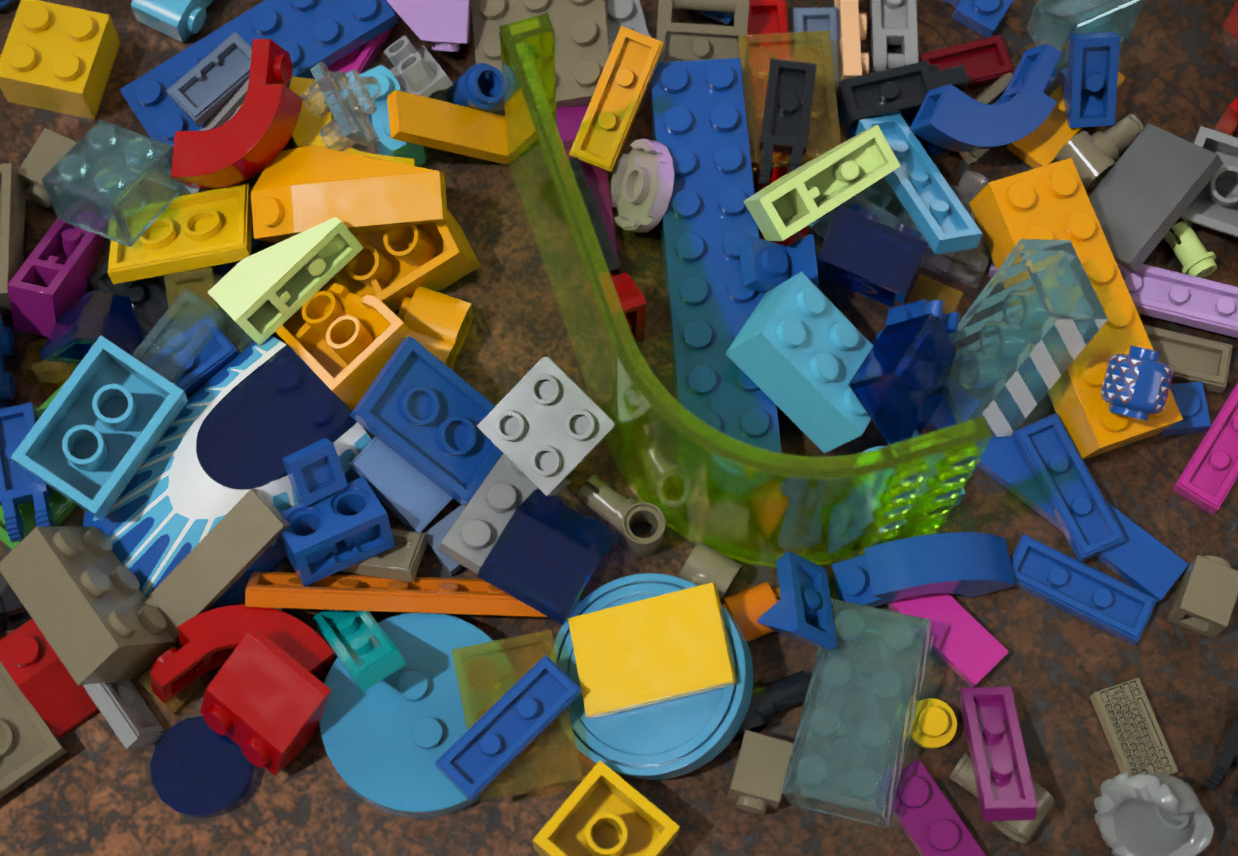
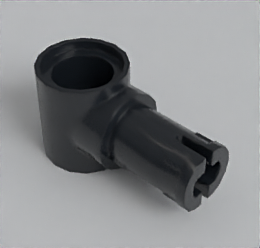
[731,670,814,742]

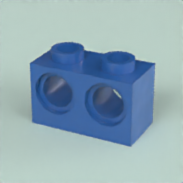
[279,476,395,586]

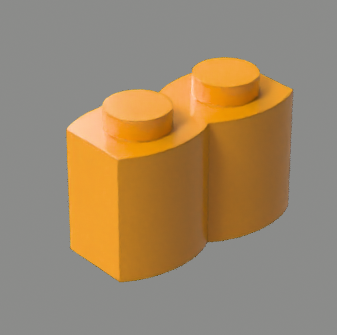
[398,286,473,370]

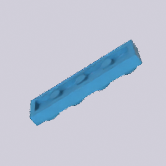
[856,114,982,255]

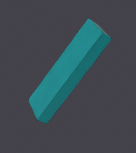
[312,610,406,692]

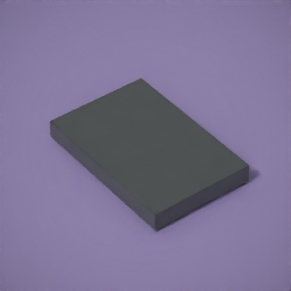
[1089,123,1223,272]

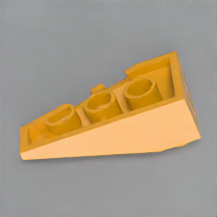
[251,145,448,243]
[327,209,480,312]
[275,283,408,411]

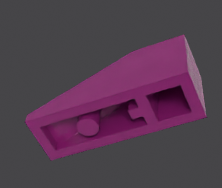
[7,203,113,339]

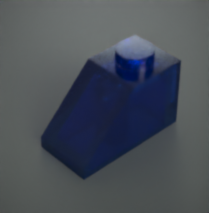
[40,290,145,364]

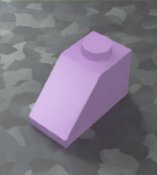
[386,0,471,51]

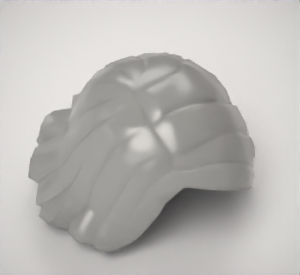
[1094,771,1214,856]

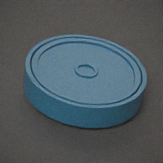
[550,573,753,780]
[319,613,518,818]

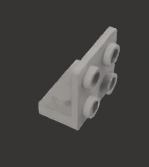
[477,356,616,496]

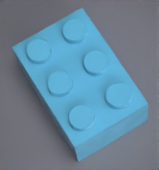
[725,272,899,453]
[10,335,188,521]

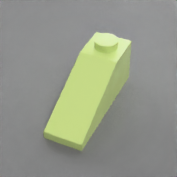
[743,125,901,241]
[208,217,364,346]

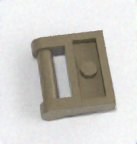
[656,0,749,73]

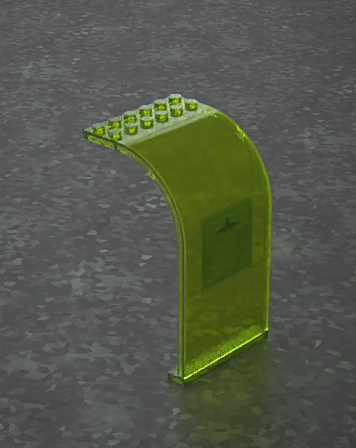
[498,13,992,569]

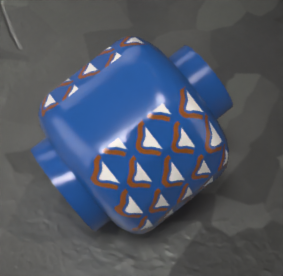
[1100,345,1173,421]

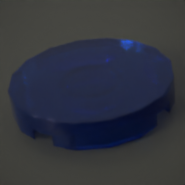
[150,716,254,819]

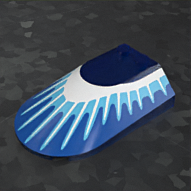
[83,335,372,611]

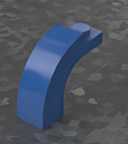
[909,43,1062,152]
[832,532,1015,614]

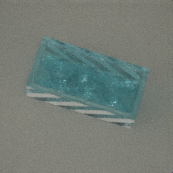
[930,239,1108,438]
[782,598,934,828]

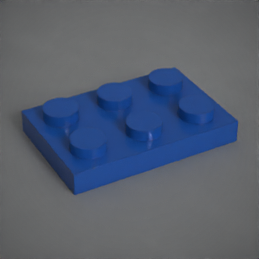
[350,336,503,505]

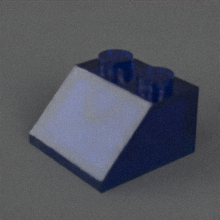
[816,205,929,308]
[848,313,957,459]
[477,489,620,625]

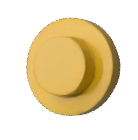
[907,698,957,749]

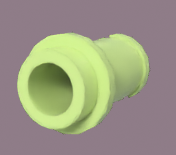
[1163,220,1217,279]

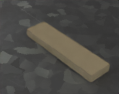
[143,489,290,663]

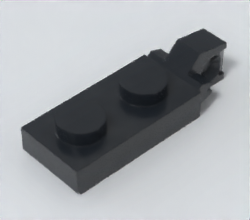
[838,61,969,129]

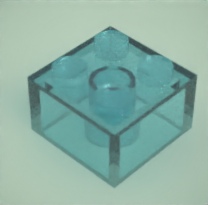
[41,120,187,247]

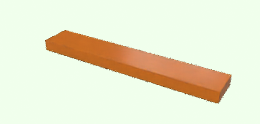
[245,571,548,617]

